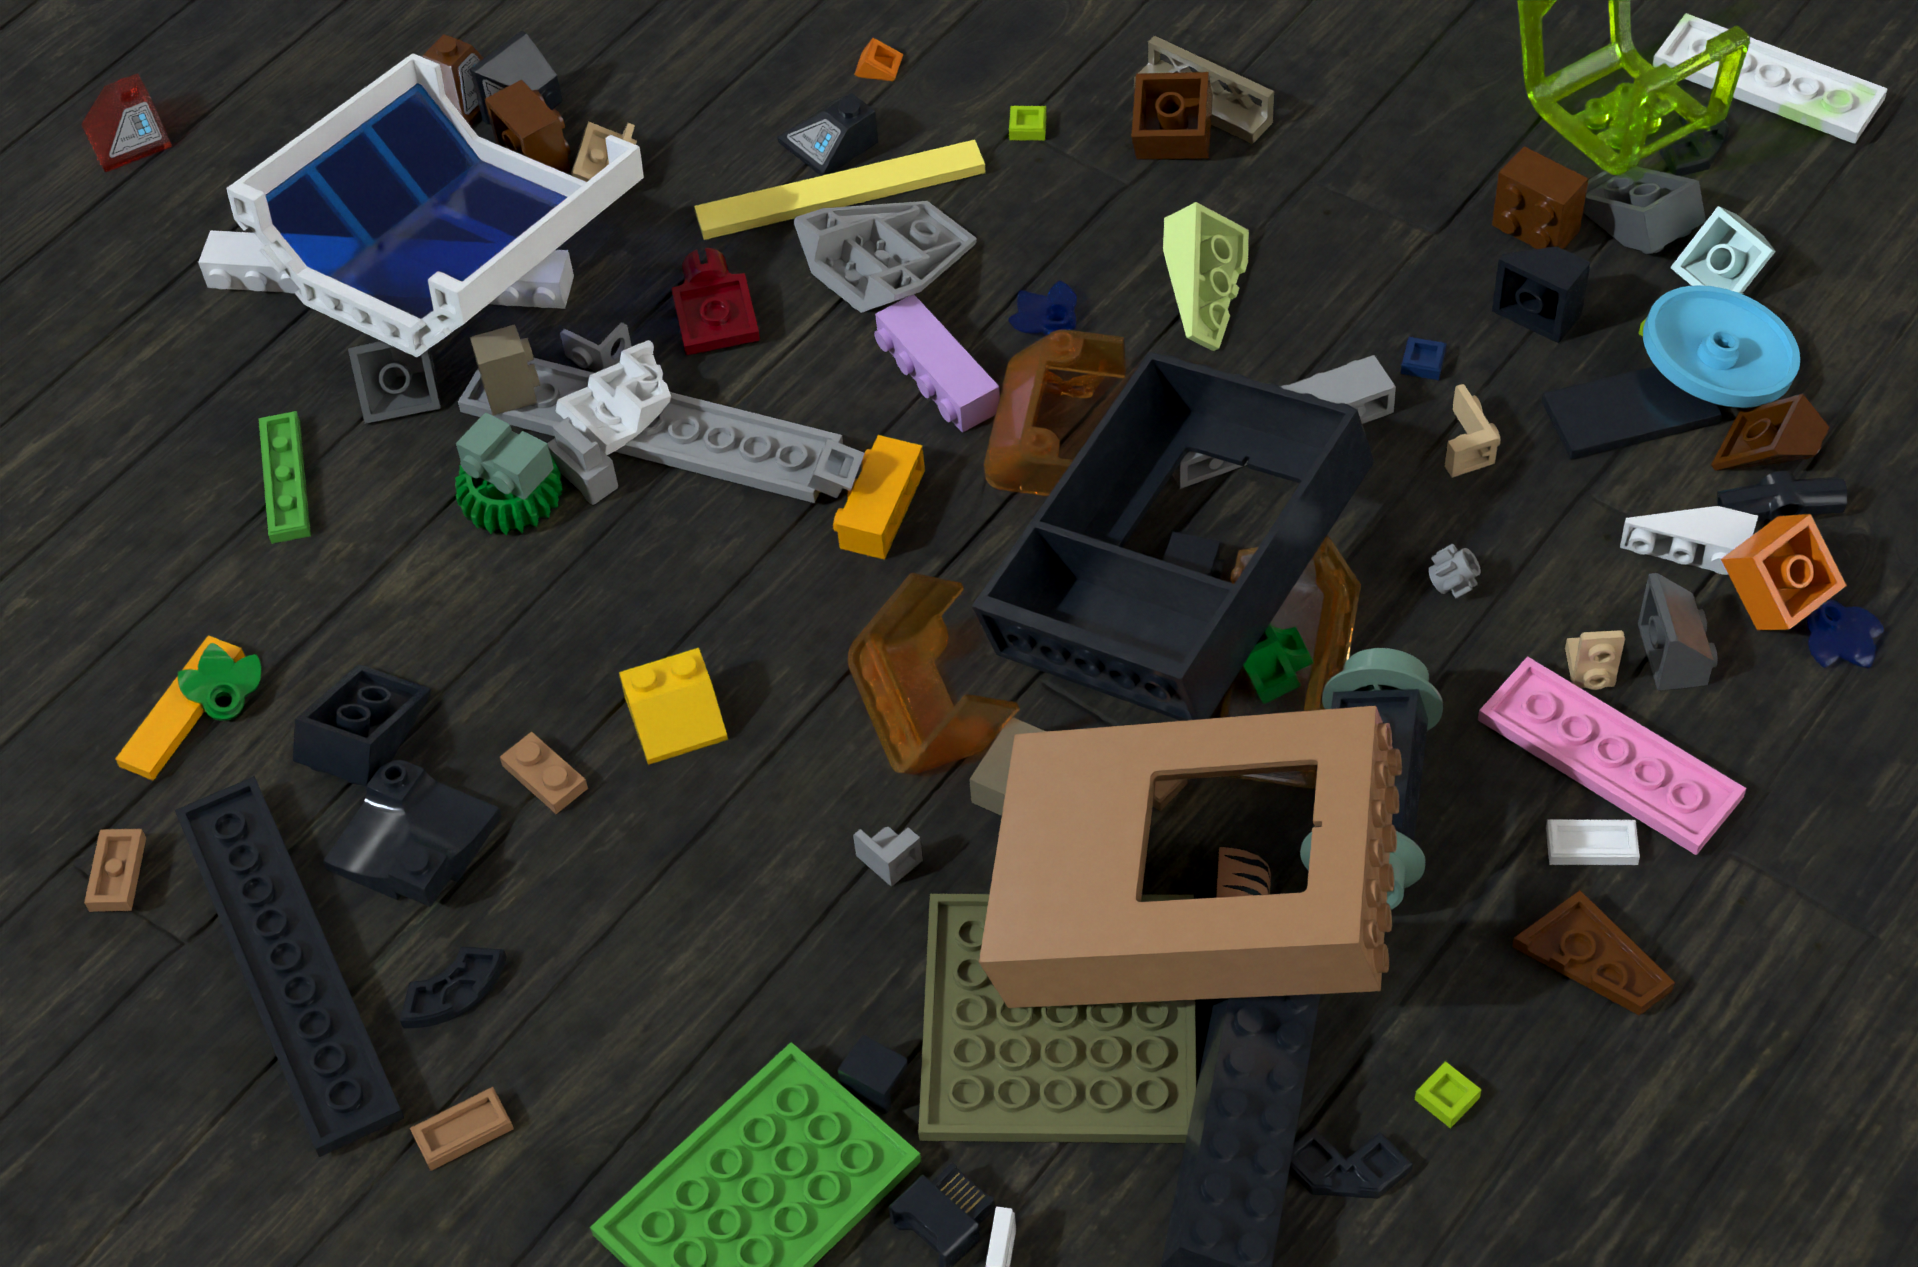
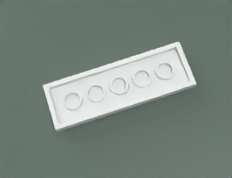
[1652,13,1887,144]

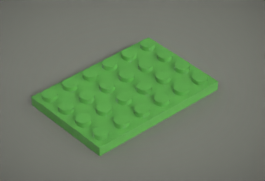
[590,1042,921,1267]

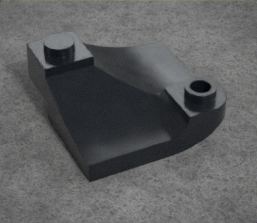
[323,760,502,907]

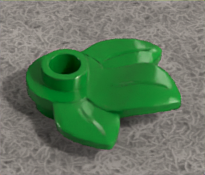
[178,643,261,721]

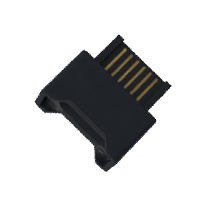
[889,1162,995,1267]

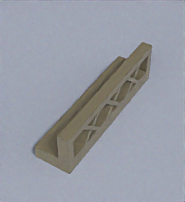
[1134,36,1274,144]

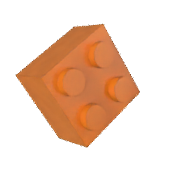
[1721,514,1847,630]

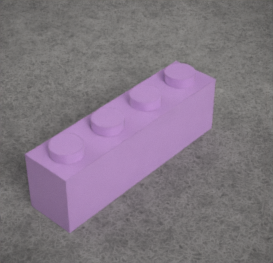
[874,294,1001,433]

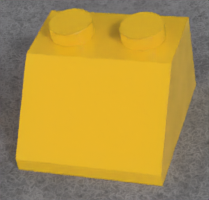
[619,648,728,765]

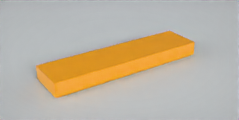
[115,635,245,780]

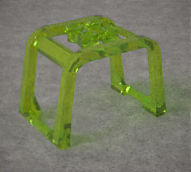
[1518,0,1750,175]

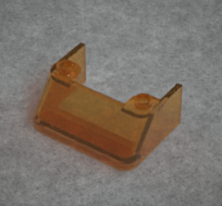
[984,329,1126,496]
[848,573,1020,775]

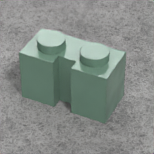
[456,412,554,500]

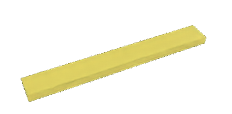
[694,140,985,240]

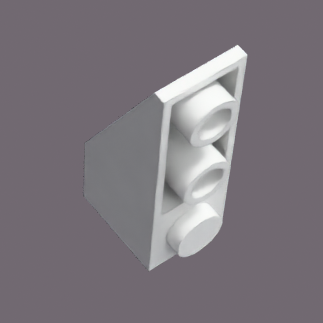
[1620,506,1758,575]

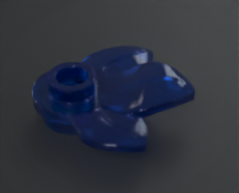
[1008,281,1077,337]
[1807,599,1884,669]

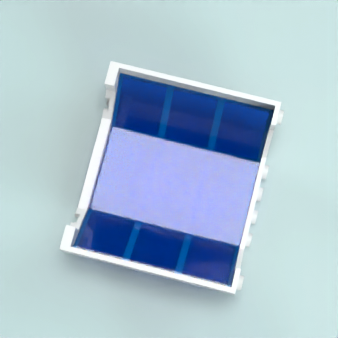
[226,53,644,357]

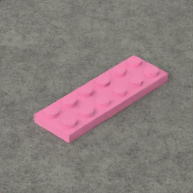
[1478,656,1746,855]

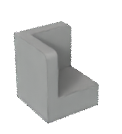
[853,827,923,887]

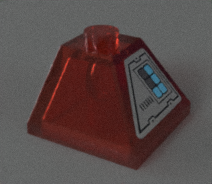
[81,73,172,172]

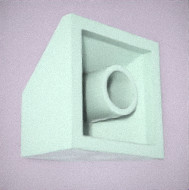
[1670,206,1776,294]

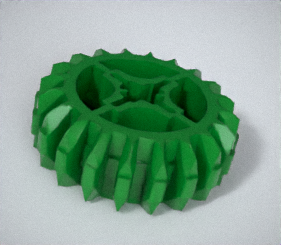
[455,454,562,536]

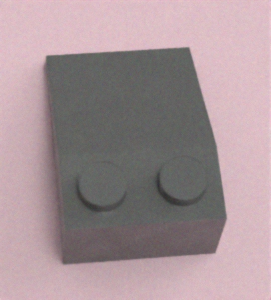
[1583,162,1706,254]

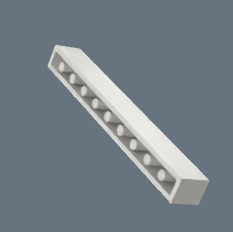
[198,230,574,309]

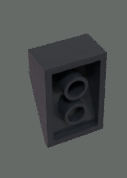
[293,664,431,786]

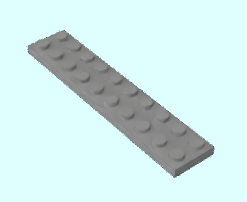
[458,358,843,503]

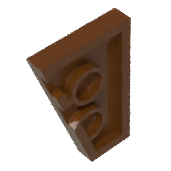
[1512,890,1675,1016]

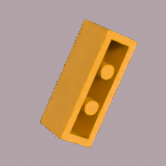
[833,435,925,560]

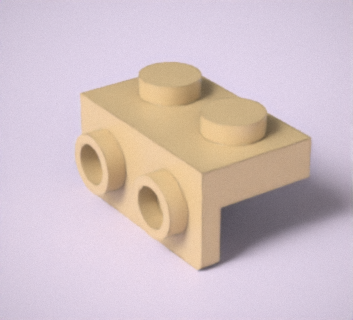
[571,121,637,182]

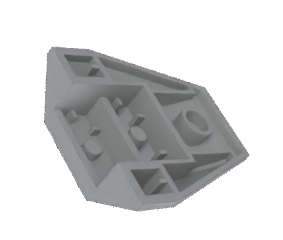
[794,201,977,313]

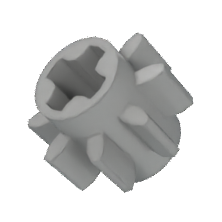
[1429,544,1481,598]

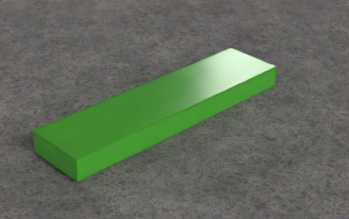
[259,411,311,544]

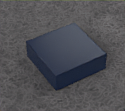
[1401,337,1447,380]

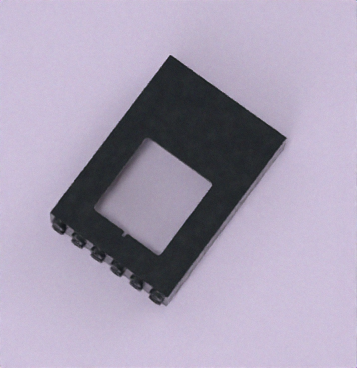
[972,351,1374,721]

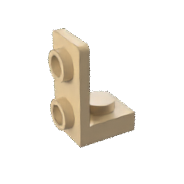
[1445,384,1500,478]
[1565,630,1625,690]

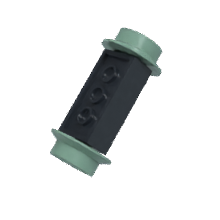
[1300,648,1443,909]

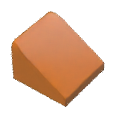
[854,38,903,81]

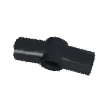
[1716,471,1847,522]

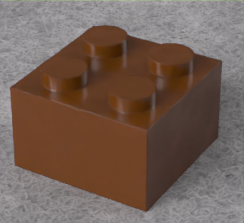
[1131,72,1213,159]
[485,79,571,173]
[1492,146,1589,249]

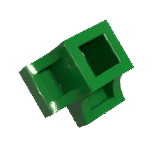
[1244,623,1314,704]

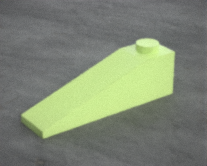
[1163,202,1249,351]

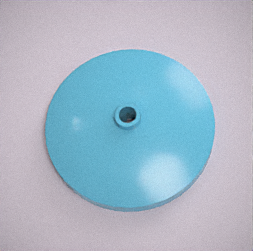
[1643,285,1800,408]

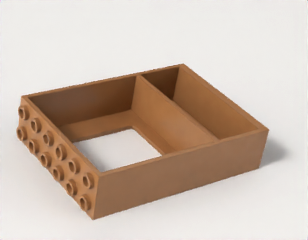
[979,706,1402,1008]

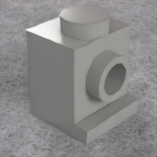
[807,438,864,498]

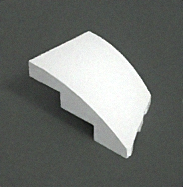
[555,340,671,455]

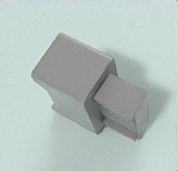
[547,417,618,505]

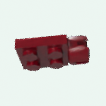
[671,248,760,355]

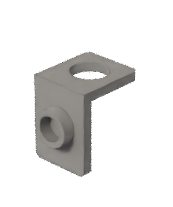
[560,323,632,372]

